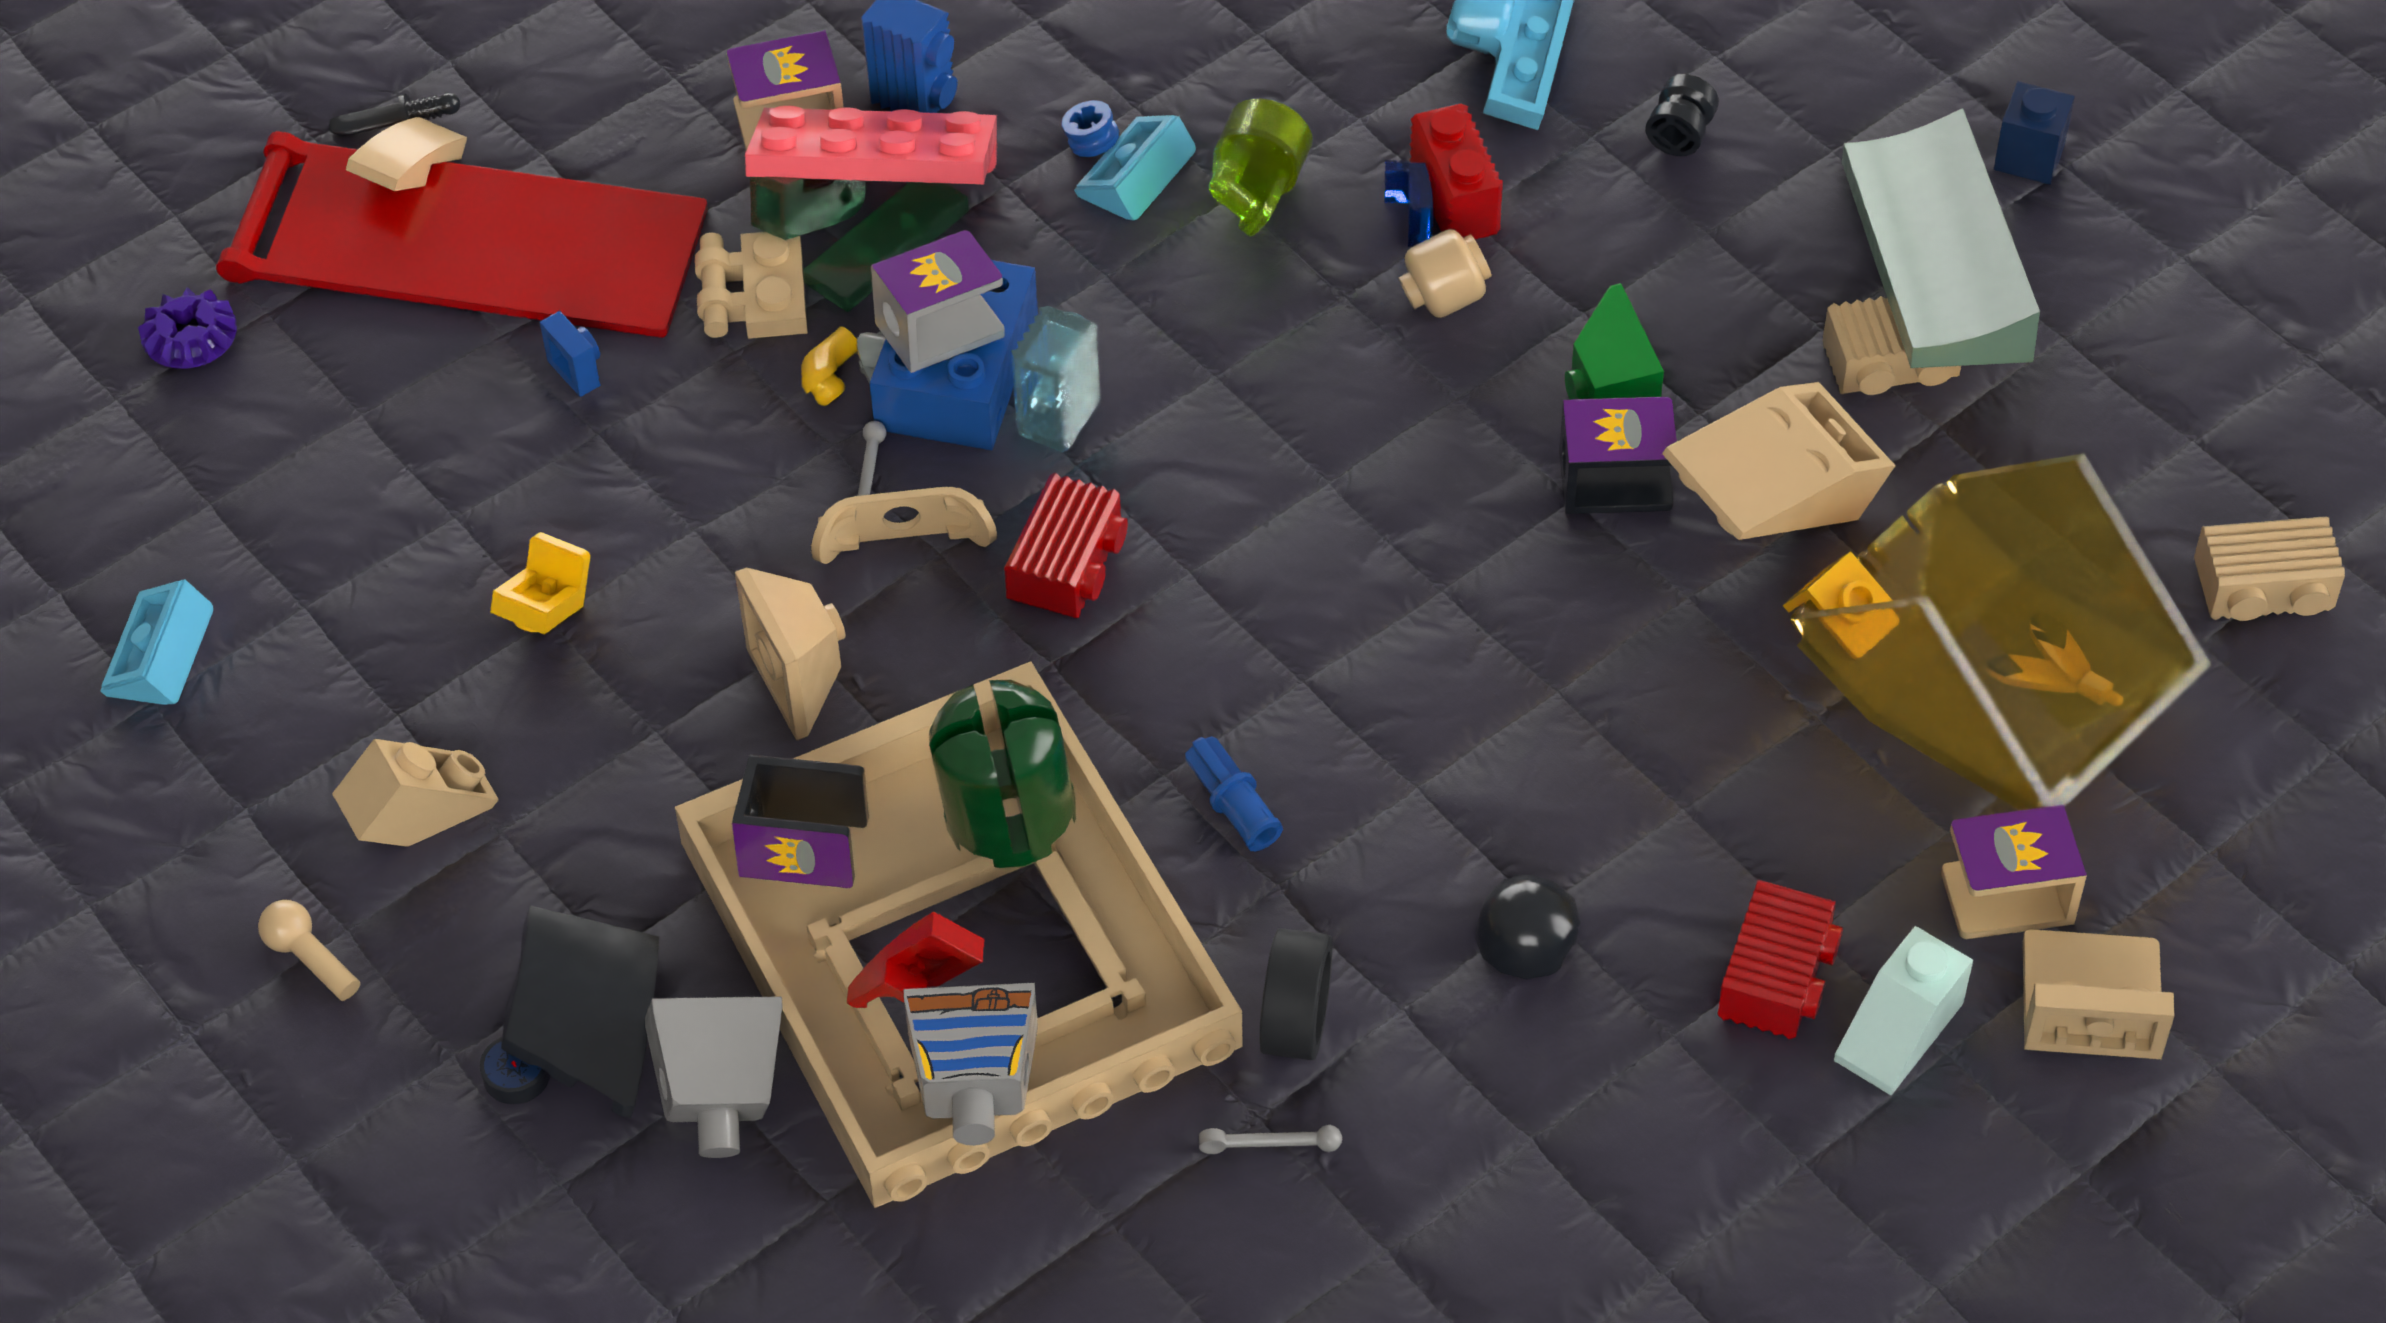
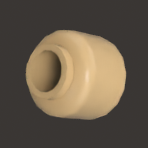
[1398,229,1492,318]

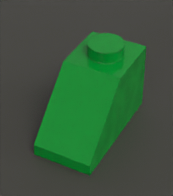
[1564,283,1664,400]

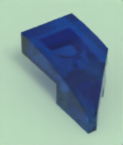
[1384,160,1433,247]

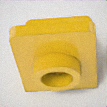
[1782,551,1904,655]

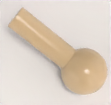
[258,900,360,1001]

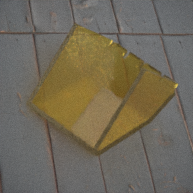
[1790,453,2211,810]

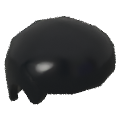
[1475,874,1581,979]

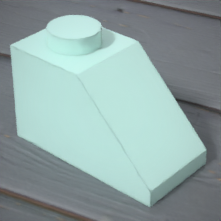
[1834,926,1973,1095]

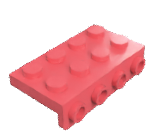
[745,106,997,185]

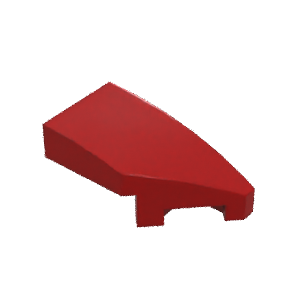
[846,911,985,1008]

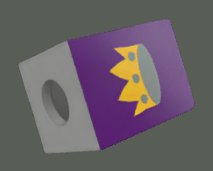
[871,230,1005,373]

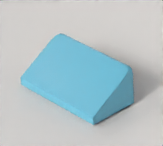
[1074,115,1196,220]
[100,579,213,705]

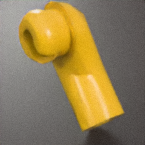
[801,327,858,406]

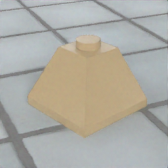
[735,567,846,741]

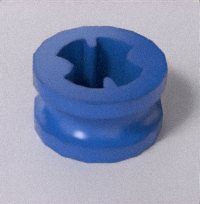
[1061,100,1119,157]

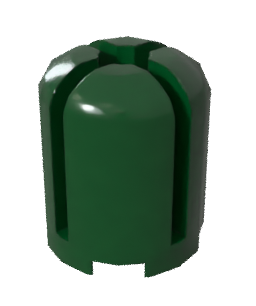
[929,680,1076,868]

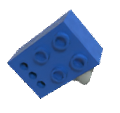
[857,260,1038,450]

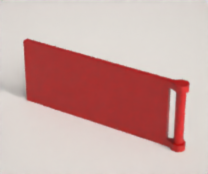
[216,131,708,338]

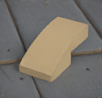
[346,117,467,191]

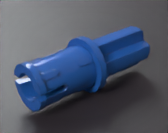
[1185,736,1283,852]

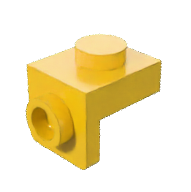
[490,532,590,635]

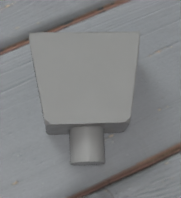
[645,997,782,1158]

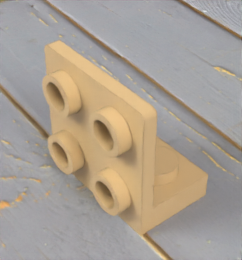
[2023,929,2174,1059]

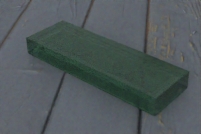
[803,182,969,312]

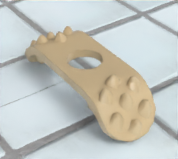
[811,487,997,564]

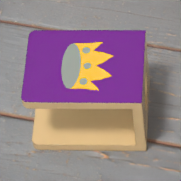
[727,30,844,151]
[1941,804,2087,939]

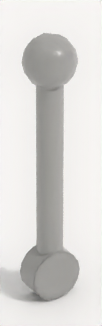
[857,421,887,496]
[1199,1125,1342,1154]

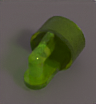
[1209,99,1313,236]

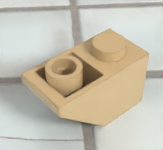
[332,739,499,847]

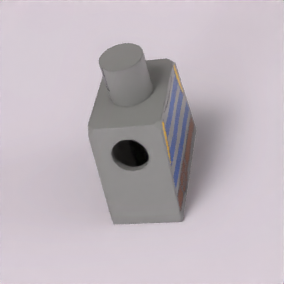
[904,983,1038,1145]

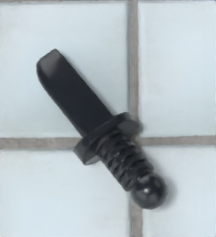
[329,92,461,136]

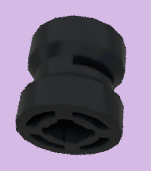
[1645,74,1719,156]

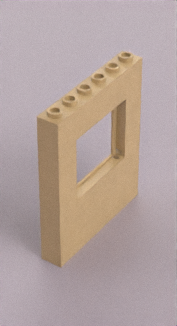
[675,661,1242,1208]

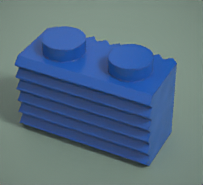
[861,0,958,113]

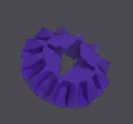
[138,287,237,369]

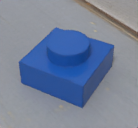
[540,311,600,397]

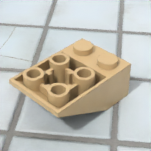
[1662,382,1896,540]

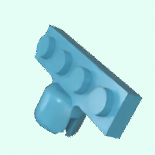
[1446,0,1574,130]

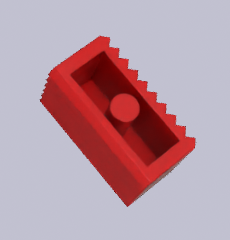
[1409,103,1503,240]
[1004,472,1128,618]
[1717,880,1843,1039]

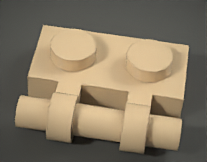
[695,229,808,339]

